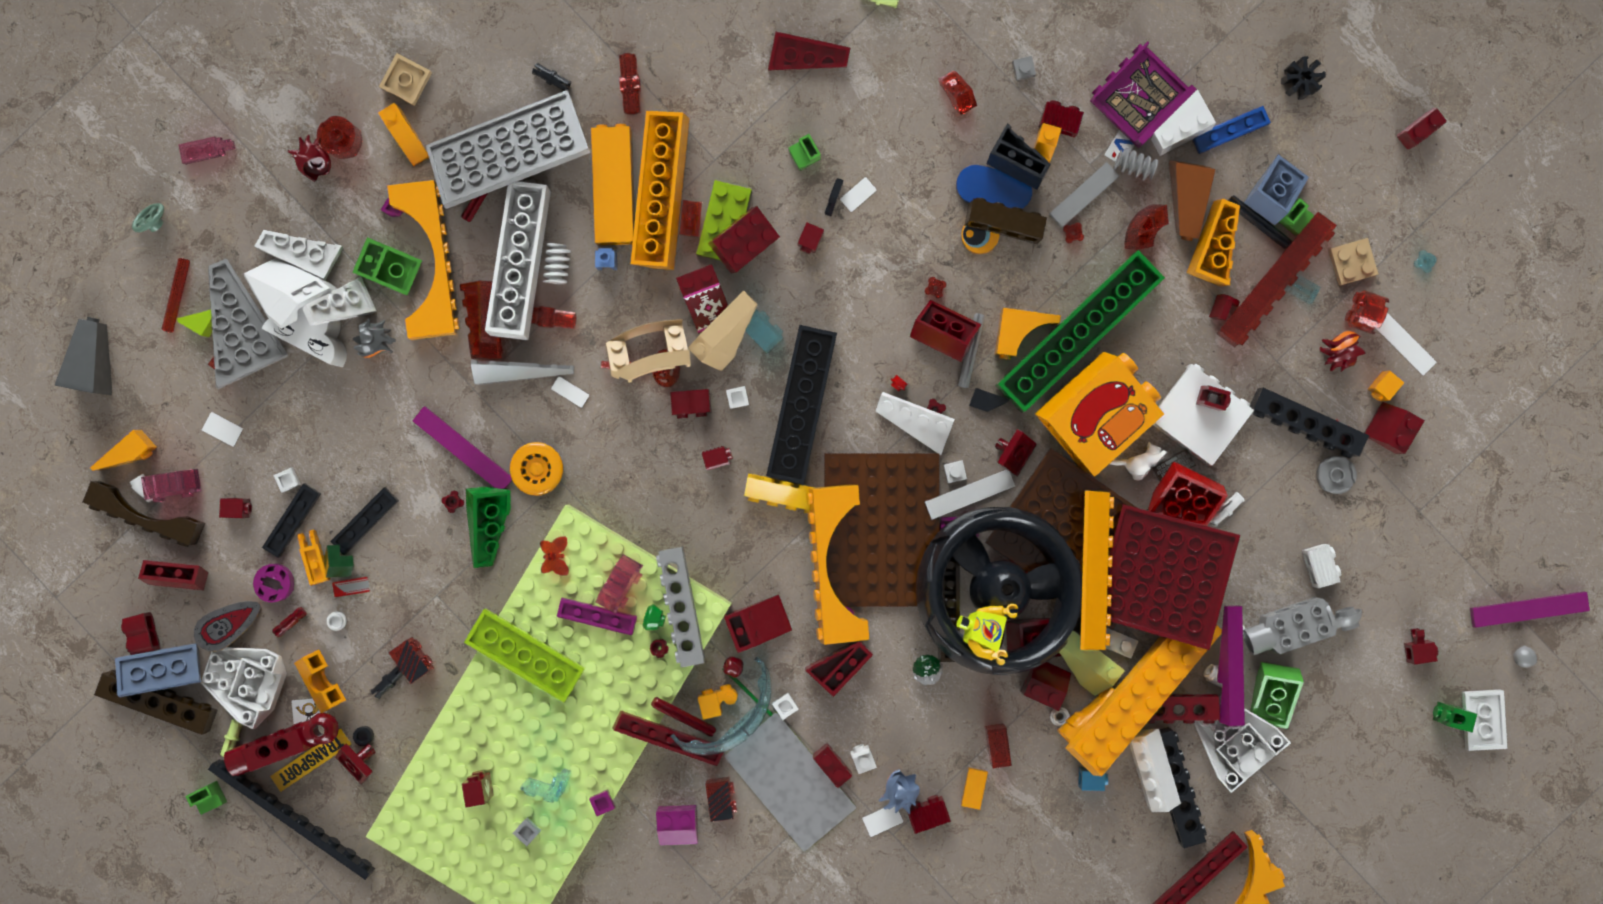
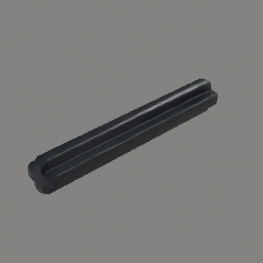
[1228,195,1292,249]

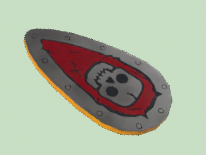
[194,601,260,651]

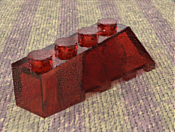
[459,280,503,360]

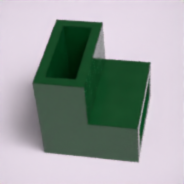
[324,545,354,578]

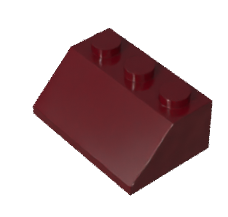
[910,300,982,362]

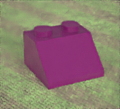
[656,805,698,846]

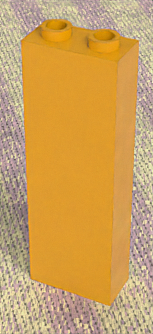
[591,124,635,246]

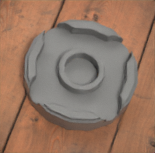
[1316,456,1357,494]

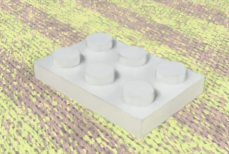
[1462,690,1507,751]

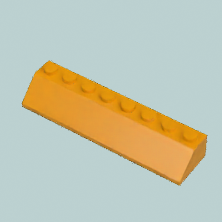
[630,111,690,270]
[1080,491,1114,650]

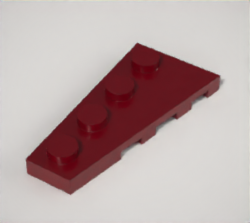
[768,31,851,71]

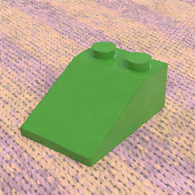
[1250,662,1304,729]

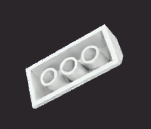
[1129,729,1181,812]

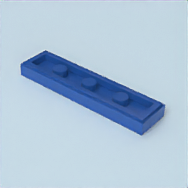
[1193,106,1271,154]

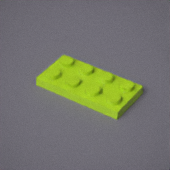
[696,180,752,261]

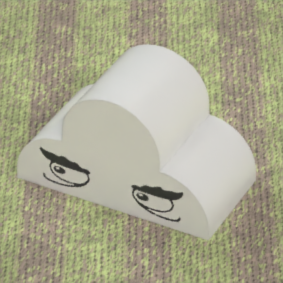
[262,306,347,367]

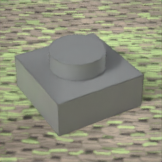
[1012,56,1036,81]
[512,817,541,846]

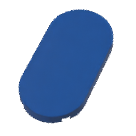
[956,165,1032,209]

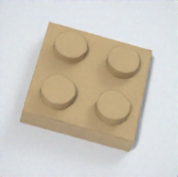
[379,53,432,106]
[1328,238,1379,286]

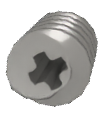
[1114,148,1158,181]

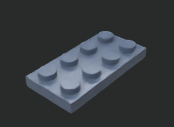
[115,643,201,697]

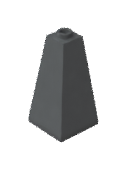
[55,317,112,395]

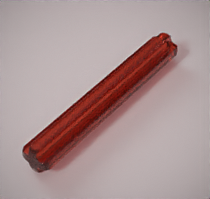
[161,258,190,333]

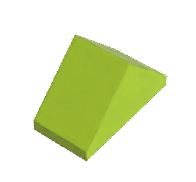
[177,310,212,337]

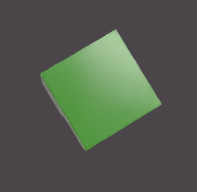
[788,134,821,171]
[1279,198,1314,236]
[185,781,227,815]

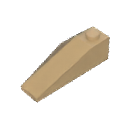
[688,291,758,371]

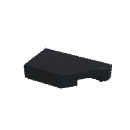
[825,178,844,217]
[969,388,1009,412]

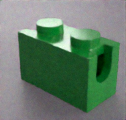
[1433,702,1477,733]

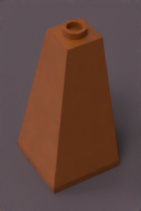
[1169,160,1216,241]

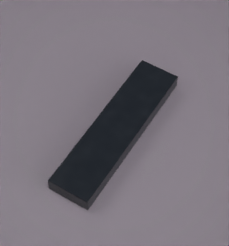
[262,483,321,558]
[330,487,399,555]

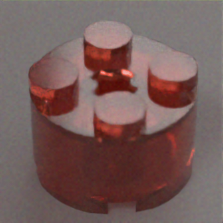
[317,116,362,159]
[1345,290,1389,334]

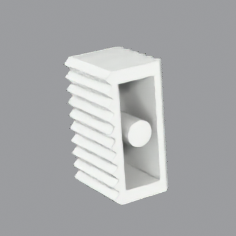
[1302,544,1341,588]

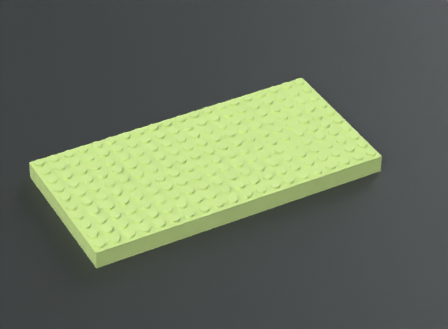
[366,505,731,904]

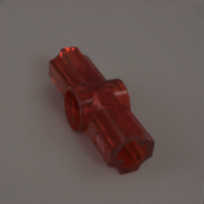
[619,53,641,115]
[531,306,577,329]

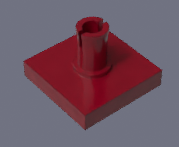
[995,429,1037,477]
[335,744,376,784]

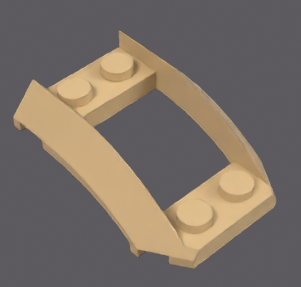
[606,319,691,382]

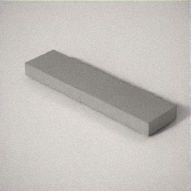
[1049,162,1119,228]

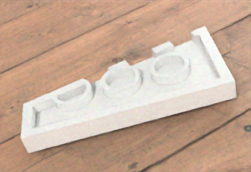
[254,230,343,281]
[303,276,376,326]
[876,392,955,455]

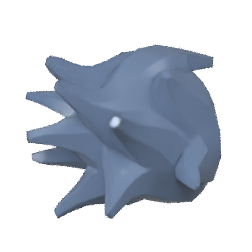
[879,769,920,814]

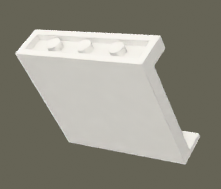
[1153,364,1254,466]

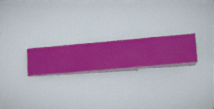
[1217,605,1245,726]

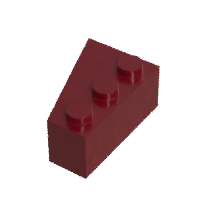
[805,641,873,697]

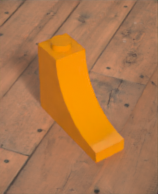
[995,308,1061,360]

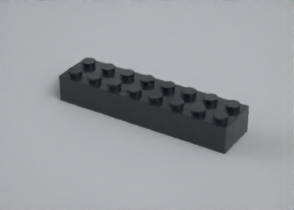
[766,325,837,484]

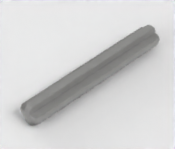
[958,313,985,388]

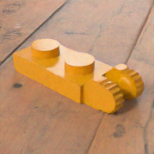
[297,529,331,586]

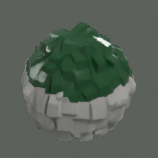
[913,654,943,685]

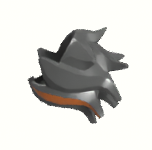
[353,318,396,358]

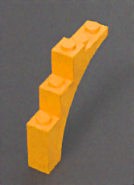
[1235,830,1285,904]

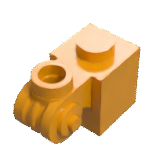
[697,684,738,720]

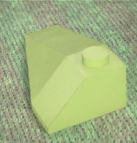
[1059,631,1125,696]

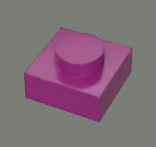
[589,789,615,816]

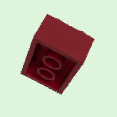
[708,206,780,274]

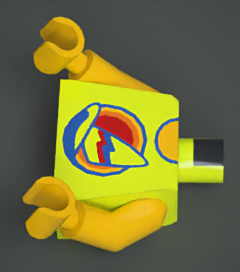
[957,604,1018,665]

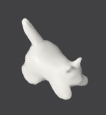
[1110,442,1167,481]

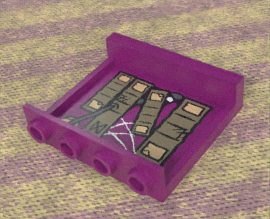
[1090,41,1197,149]

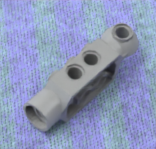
[1243,597,1362,655]

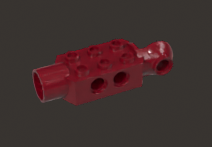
[224,713,339,777]

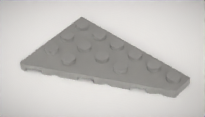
[208,259,288,389]

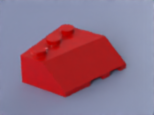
[1147,461,1228,526]

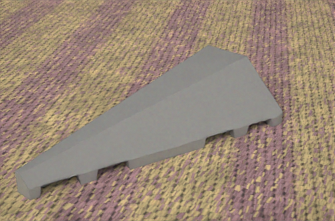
[471,360,574,385]

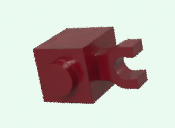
[1404,628,1439,665]

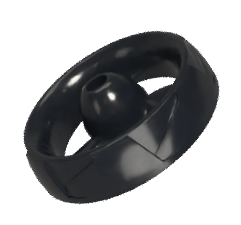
[916,507,1083,675]

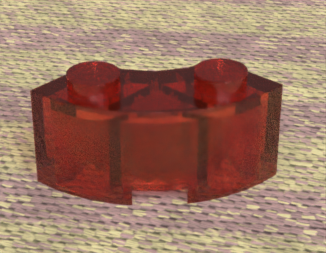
[1125,204,1169,250]

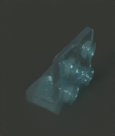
[520,768,571,803]

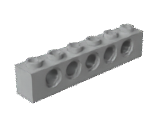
[656,546,706,668]

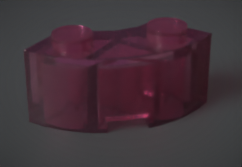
[141,469,201,503]
[595,554,643,614]

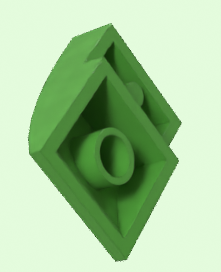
[352,237,422,296]

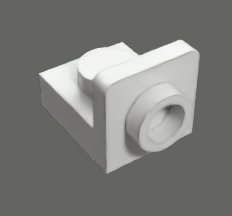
[850,744,877,774]

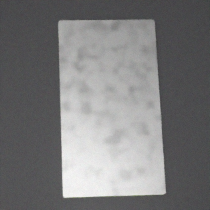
[724,712,856,851]

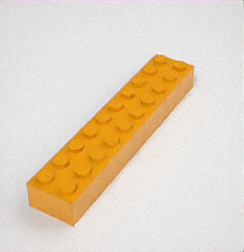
[1065,625,1222,776]

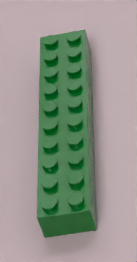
[995,250,1165,413]

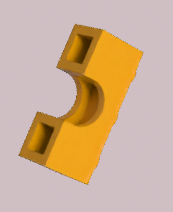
[294,649,346,713]

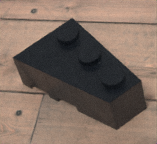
[986,123,1051,190]

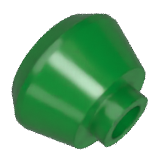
[643,604,666,631]

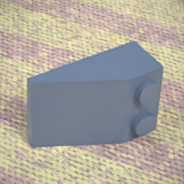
[1244,154,1309,225]

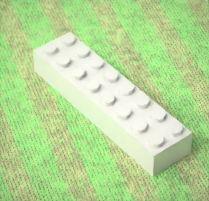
[485,181,551,340]

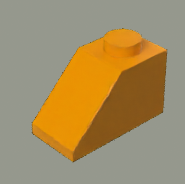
[1034,123,1062,163]

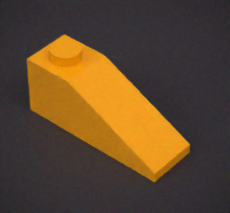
[378,103,429,166]
[90,430,157,471]

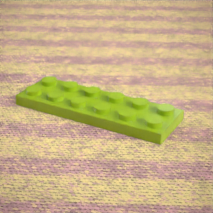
[464,608,585,702]

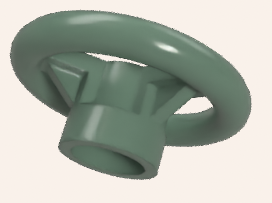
[132,203,164,233]

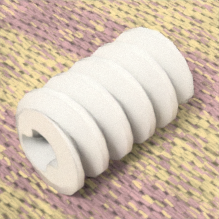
[543,243,571,284]

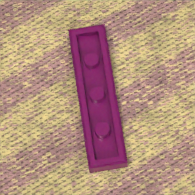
[557,597,637,636]

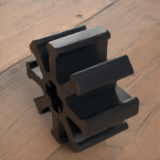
[1281,56,1326,100]

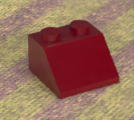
[1364,402,1425,454]
[1020,662,1071,711]

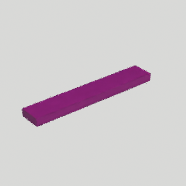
[412,406,512,489]
[1470,591,1590,628]

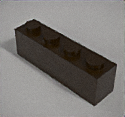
[964,198,1047,244]

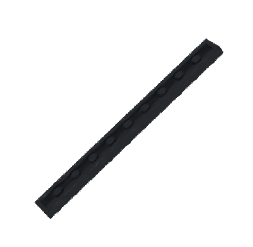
[208,759,375,880]

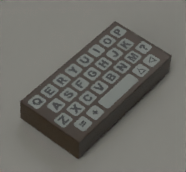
[1152,449,1196,481]

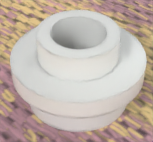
[1050,707,1070,726]

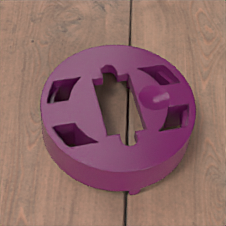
[253,564,294,603]

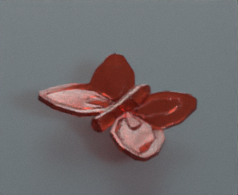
[540,536,569,576]

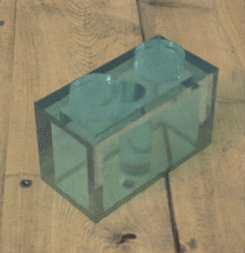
[745,309,784,354]

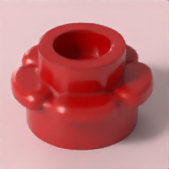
[890,375,908,392]

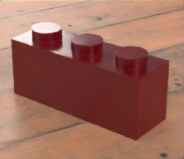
[138,560,209,591]

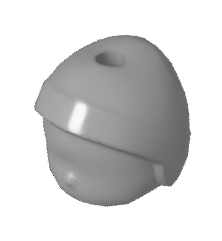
[1513,646,1537,668]

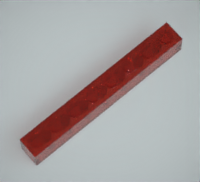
[1216,212,1337,348]

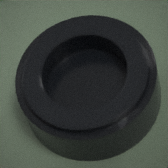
[353,726,374,746]

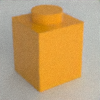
[1368,370,1404,401]

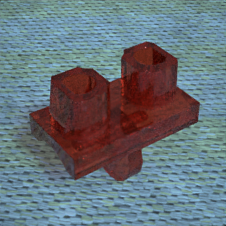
[679,200,702,237]

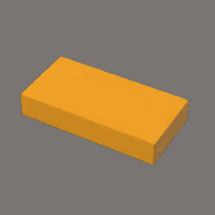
[961,767,988,810]

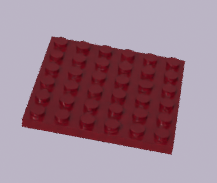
[1107,504,1241,650]

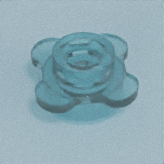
[1414,250,1437,273]

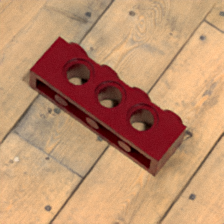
[1147,694,1220,724]

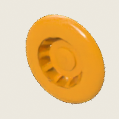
[510,442,563,496]

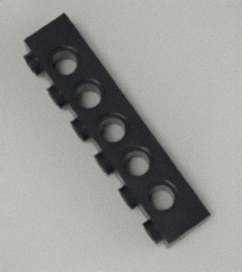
[1250,387,1369,458]
[1159,727,1207,848]

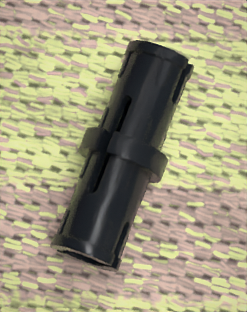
[532,63,571,91]
[371,665,406,699]

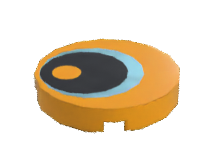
[961,226,1000,254]

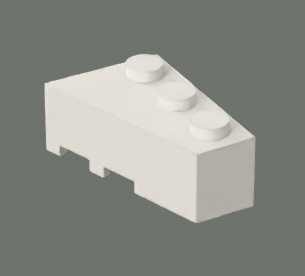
[1151,90,1216,156]

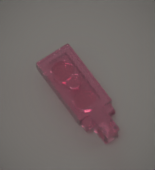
[178,136,236,165]

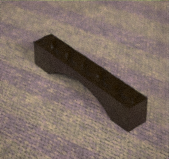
[82,481,205,547]

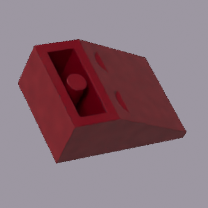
[724,594,792,653]

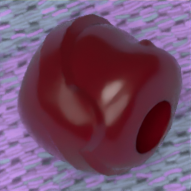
[723,656,744,678]

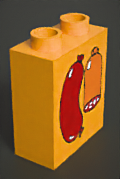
[1035,352,1164,477]

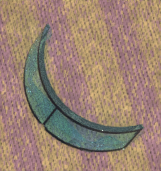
[671,657,771,755]

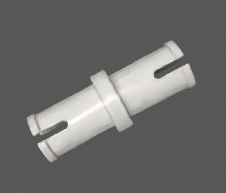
[1210,492,1245,527]

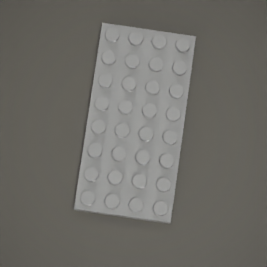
[426,90,591,209]

